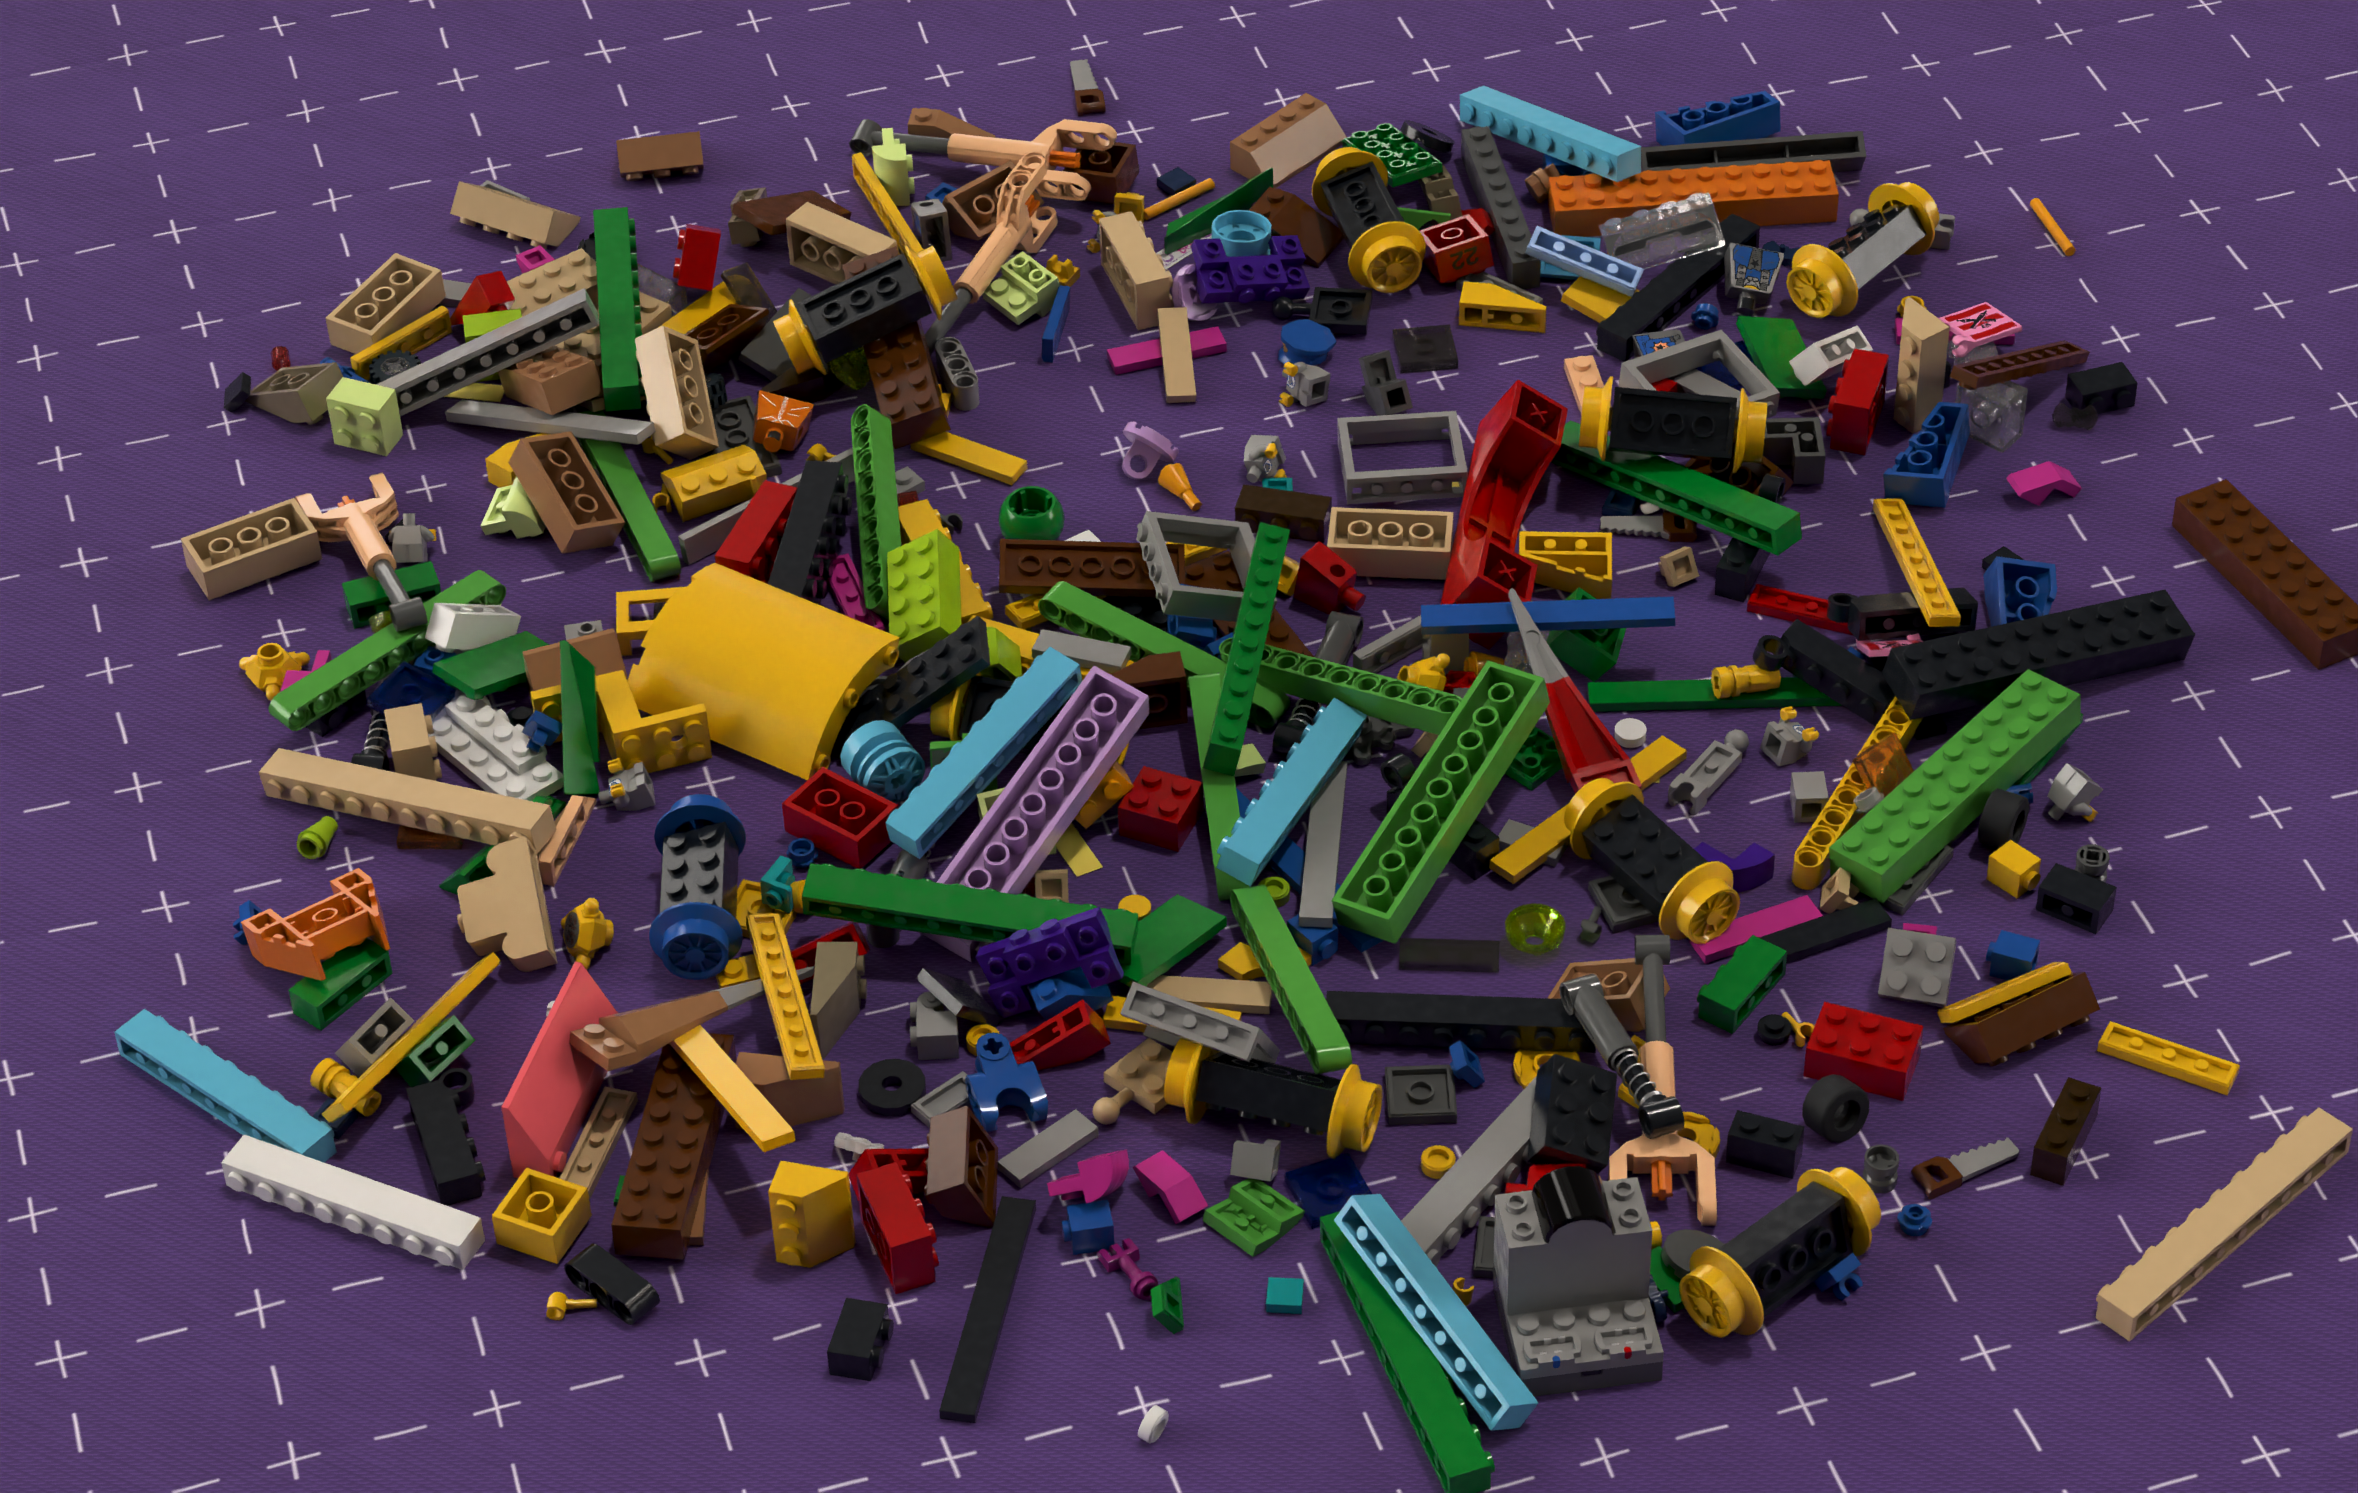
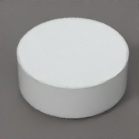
[1614,718,1647,748]
[1138,1405,1169,1443]

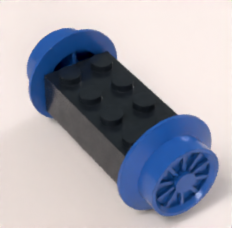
[649,794,746,980]

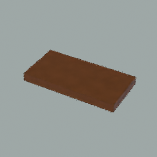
[732,190,852,235]

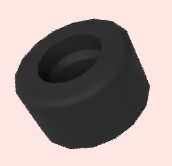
[1978,788,2029,849]
[1802,1074,1870,1143]

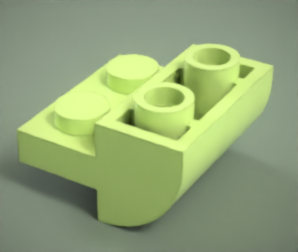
[872,128,915,206]
[982,251,1060,325]
[480,476,546,539]

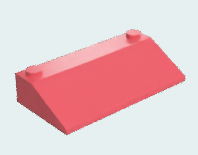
[501,962,618,1178]

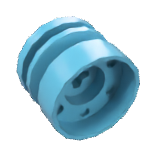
[1211,210,1272,257]
[840,720,925,804]

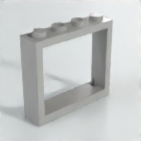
[1619,330,1780,419]
[1337,411,1468,504]
[1136,511,1277,622]

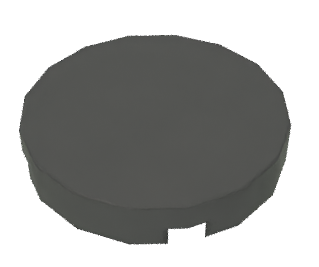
[1661,1229,1725,1279]

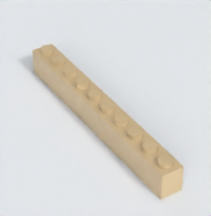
[259,748,557,854]
[2096,1107,2353,1341]

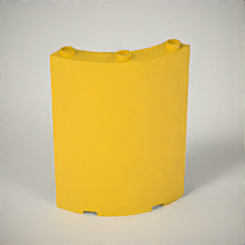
[627,563,900,780]

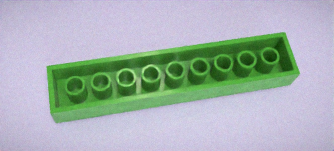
[1331,660,1550,944]
[1829,669,2081,903]

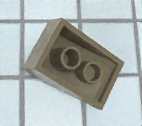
[245,362,343,425]
[810,942,867,1060]

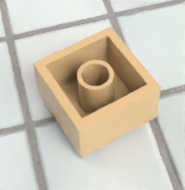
[384,703,442,781]

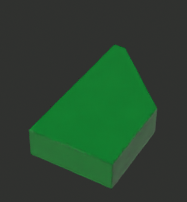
[1151,1276,1184,1334]

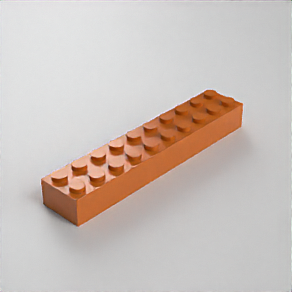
[1548,160,1839,237]

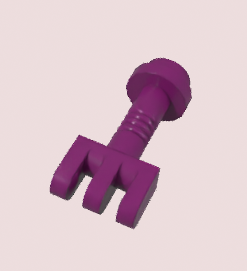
[1097,1238,1158,1300]

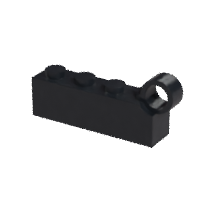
[1715,474,1786,602]
[1827,587,1978,641]
[1752,619,1895,726]
[1381,753,1499,880]
[406,1068,486,1206]

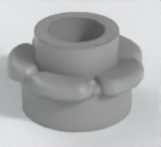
[1854,787,1884,814]

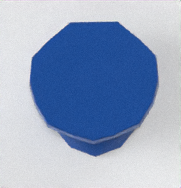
[1278,319,1336,366]

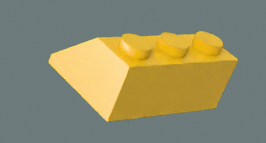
[660,445,767,522]
[768,1161,856,1268]

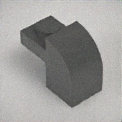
[1359,350,1413,415]

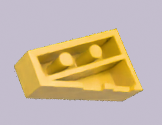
[1519,531,1612,599]

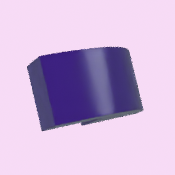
[1694,842,1775,892]

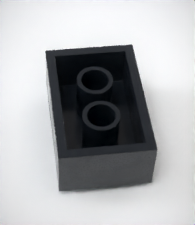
[1527,1054,1617,1181]

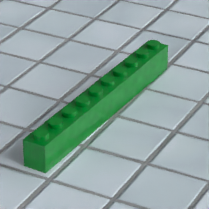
[593,207,646,411]
[1551,420,1802,556]
[1203,522,1290,776]
[802,863,1138,965]
[1320,1211,1495,1493]

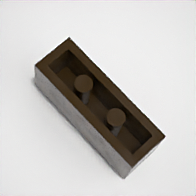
[1235,484,1332,543]
[2030,1077,2101,1186]

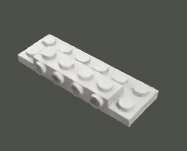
[422,686,564,801]

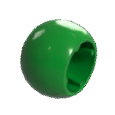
[998,486,1065,540]

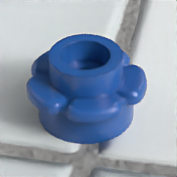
[1691,303,1719,330]
[786,838,818,868]
[1897,1204,1932,1236]

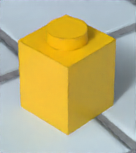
[1986,839,2041,899]

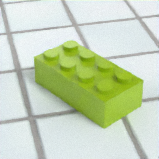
[887,529,962,663]

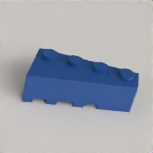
[1655,91,1781,146]
[1883,402,1970,507]

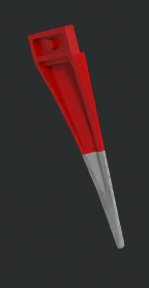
[1508,588,1642,794]

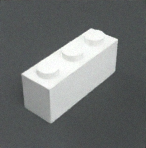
[1789,325,1873,386]
[425,603,521,653]

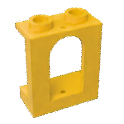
[616,587,686,656]

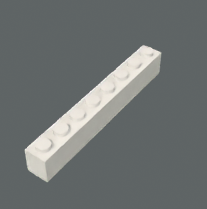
[221,1135,485,1270]

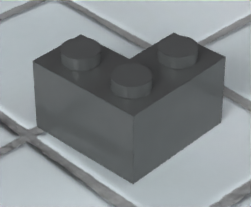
[1763,417,1825,485]

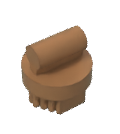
[1525,163,1561,203]

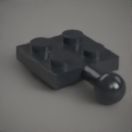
[1272,287,1373,335]

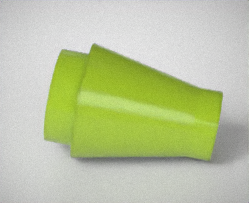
[297,816,338,859]

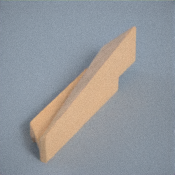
[537,795,597,886]

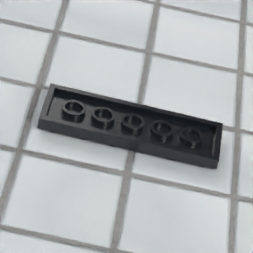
[837,616,990,759]

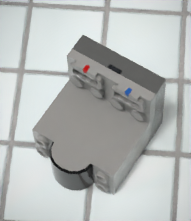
[1493,1166,1664,1397]

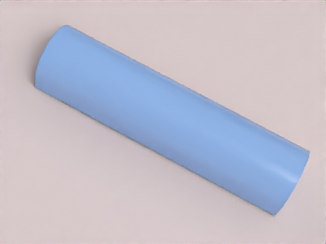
[1525,226,1644,297]

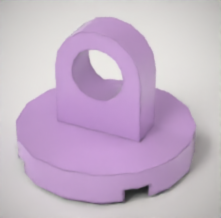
[1170,264,1217,321]
[1122,421,1179,480]

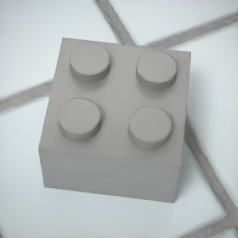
[1878,928,1957,1007]

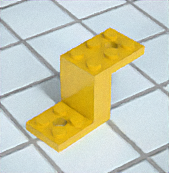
[530,670,712,773]

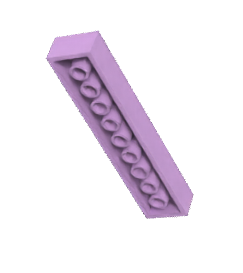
[919,666,1149,962]

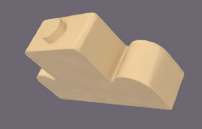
[457,836,558,972]

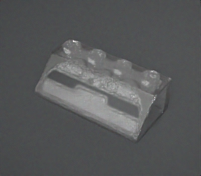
[1598,192,1726,270]

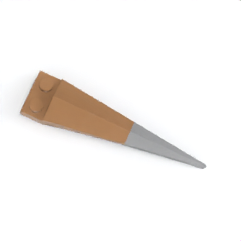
[570,966,814,1071]

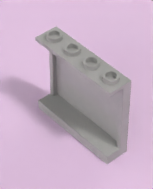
[1120,982,1280,1063]

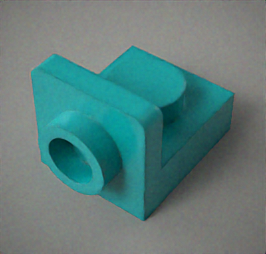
[760,855,795,913]

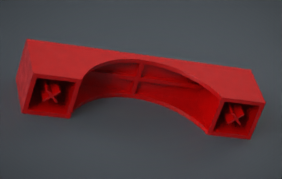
[1440,380,1568,650]

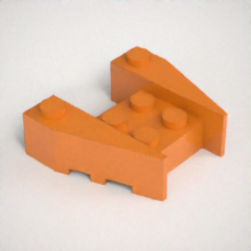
[241,868,390,981]

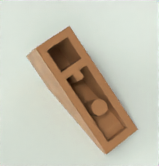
[907,108,996,152]

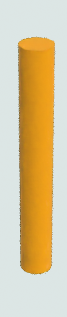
[1144,178,1215,220]
[2030,198,2076,256]

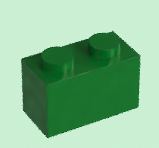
[394,1015,476,1087]

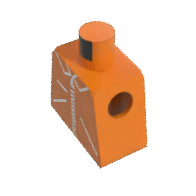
[753,390,814,452]

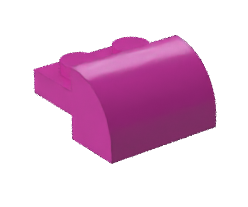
[1047,1149,1129,1204]

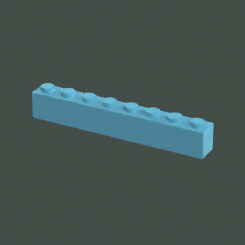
[1460,86,1641,182]
[885,647,1083,859]
[1216,698,1367,886]
[114,1009,337,1162]
[1334,1194,1538,1431]

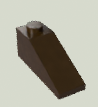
[757,349,845,403]

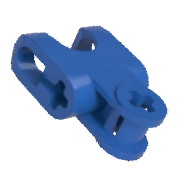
[965,1033,1048,1132]

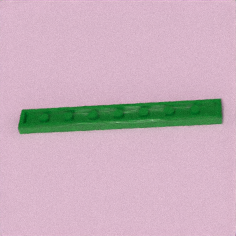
[1587,677,1842,712]

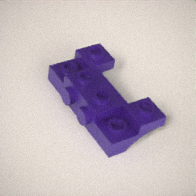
[1190,235,1310,304]
[976,907,1124,1018]

